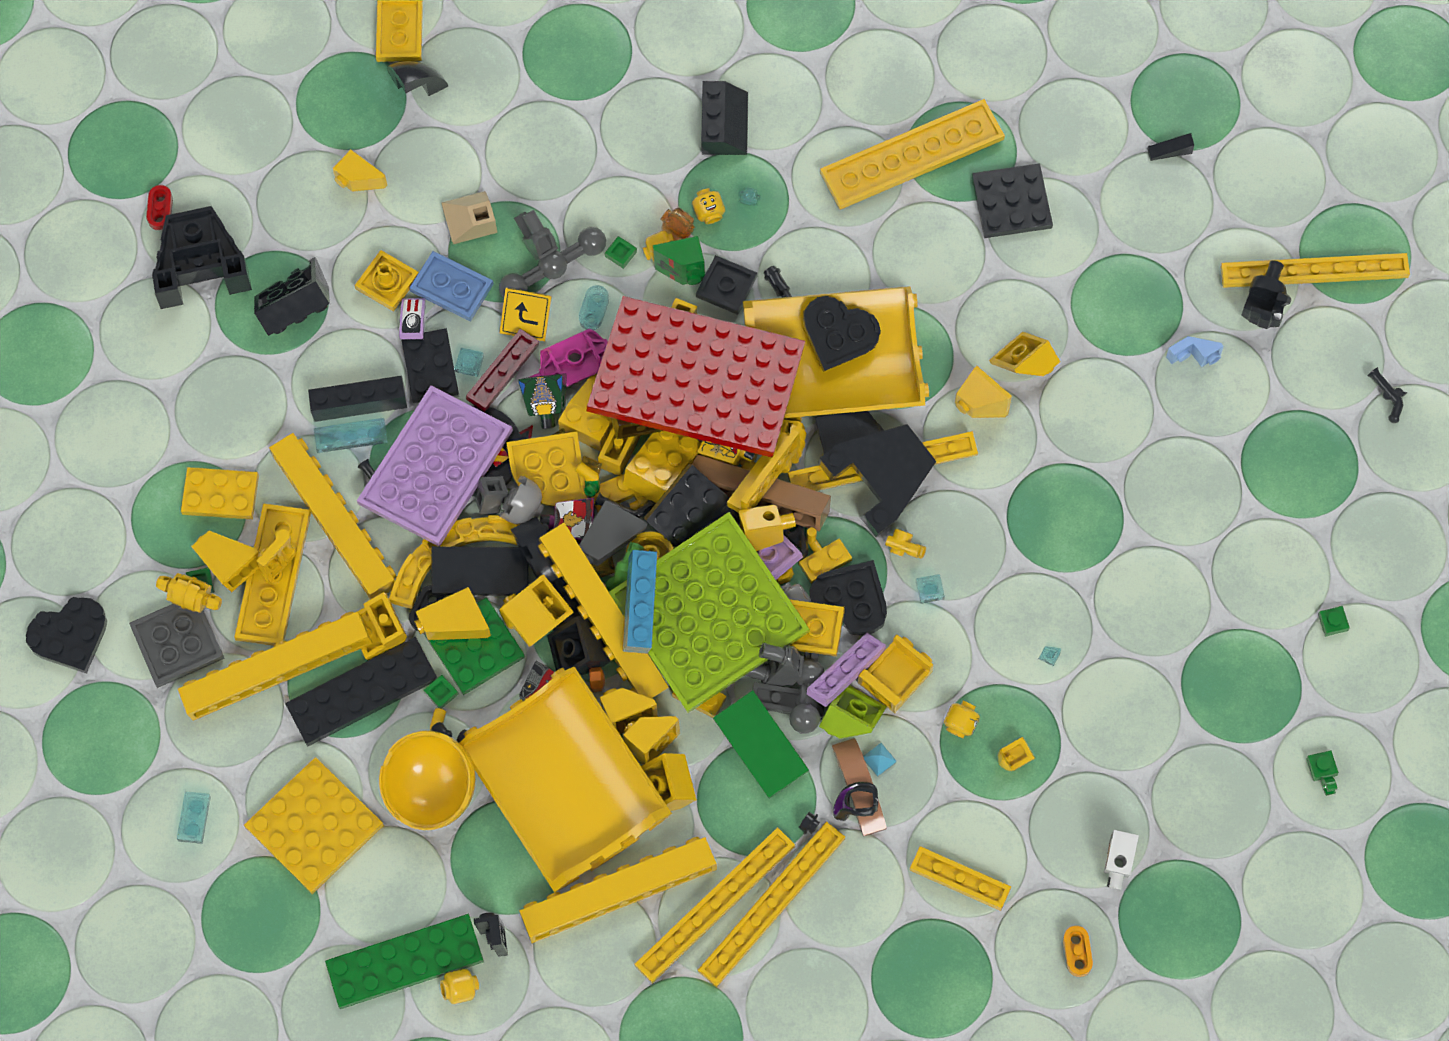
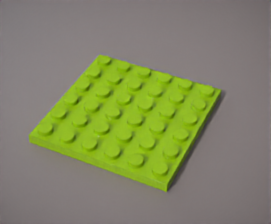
[609,512,810,713]

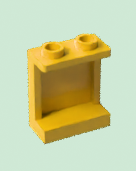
[858,634,933,714]

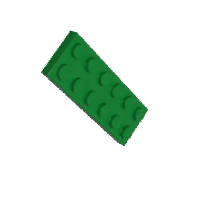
[325,913,484,1009]

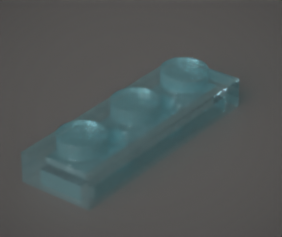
[314,418,388,453]

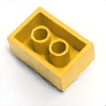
[623,431,702,503]

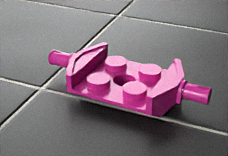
[530,329,608,387]

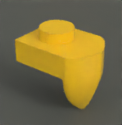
[998,737,1036,771]

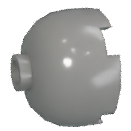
[499,475,544,524]

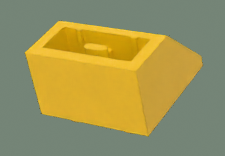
[499,574,573,647]

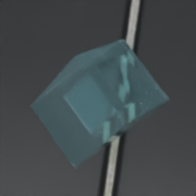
[1038,646,1061,666]

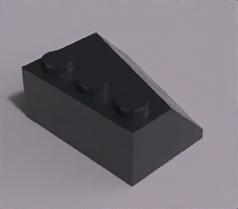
[254,257,330,336]

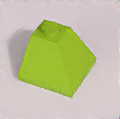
[819,685,887,739]

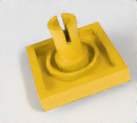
[354,250,419,312]

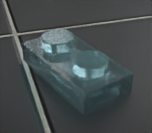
[177,791,211,844]

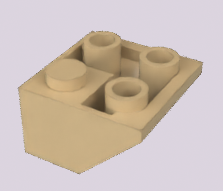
[441,191,497,244]

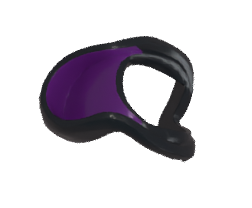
[833,782,878,821]

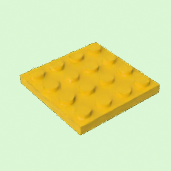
[244,757,384,894]

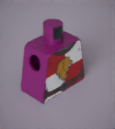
[540,498,595,545]

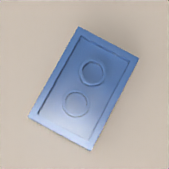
[410,251,494,322]

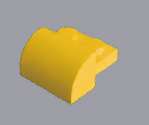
[358,592,407,661]

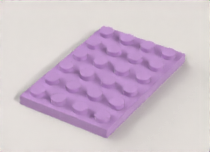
[357,386,513,547]

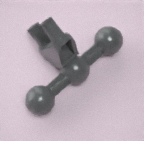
[499,210,606,299]
[745,643,824,734]

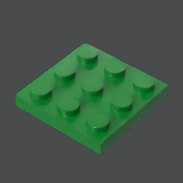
[425,597,525,696]

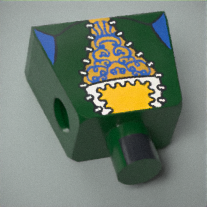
[518,373,567,429]

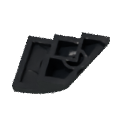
[815,411,884,454]

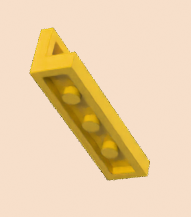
[727,429,800,513]

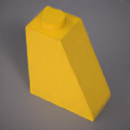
[191,531,260,592]
[414,587,491,640]

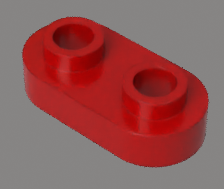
[146,185,173,230]

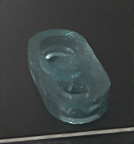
[579,285,609,330]

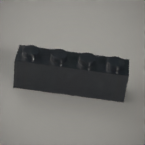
[308,375,408,422]

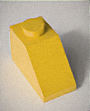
[333,149,387,192]

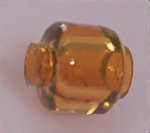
[660,207,695,240]

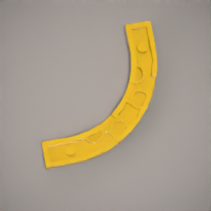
[389,515,520,609]

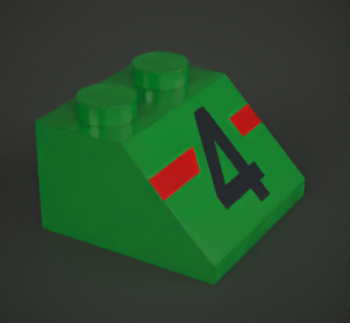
[653,236,705,285]

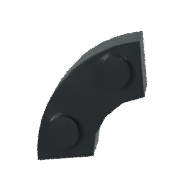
[510,516,557,582]

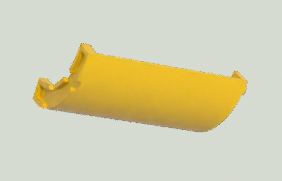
[743,286,929,418]
[459,667,672,893]

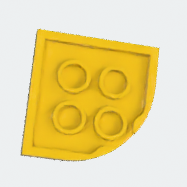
[507,432,587,507]

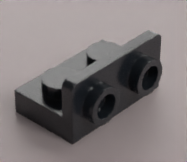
[474,913,508,957]

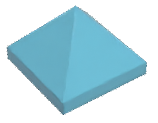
[863,743,897,777]

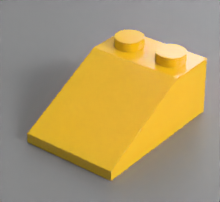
[558,374,613,452]

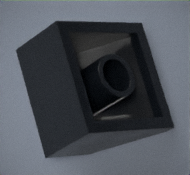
[547,616,611,675]

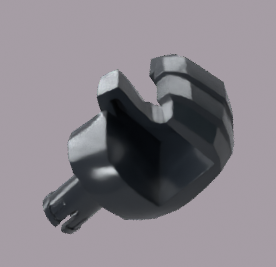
[1241,260,1291,329]

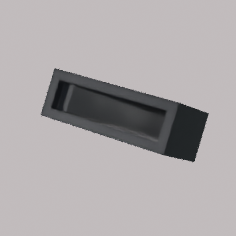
[1147,133,1194,161]

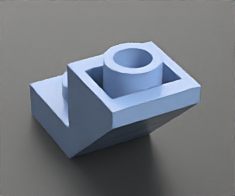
[1166,336,1224,367]

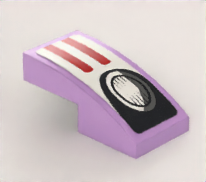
[399,298,426,339]

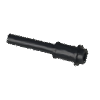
[764,266,792,298]

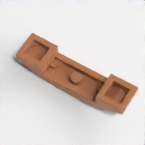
[832,738,887,837]

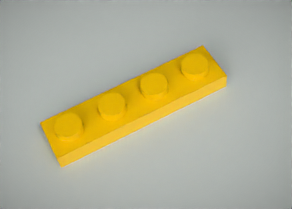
[910,846,1011,911]

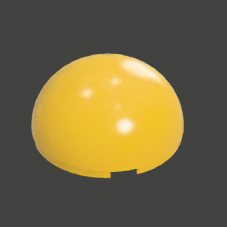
[379,731,476,830]

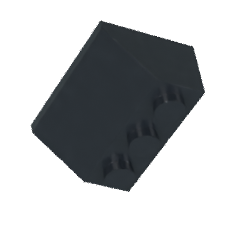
[701,81,748,155]

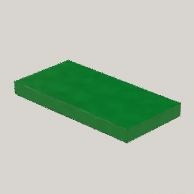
[713,690,809,799]

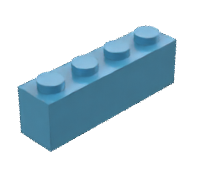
[623,550,657,654]

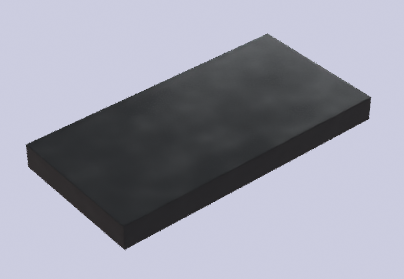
[431,546,529,596]

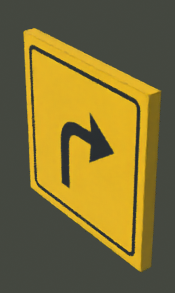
[500,288,552,342]

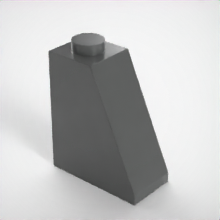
[579,500,648,566]

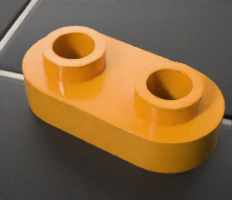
[1063,926,1093,977]

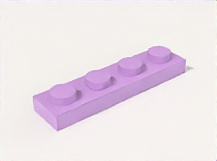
[807,633,886,707]

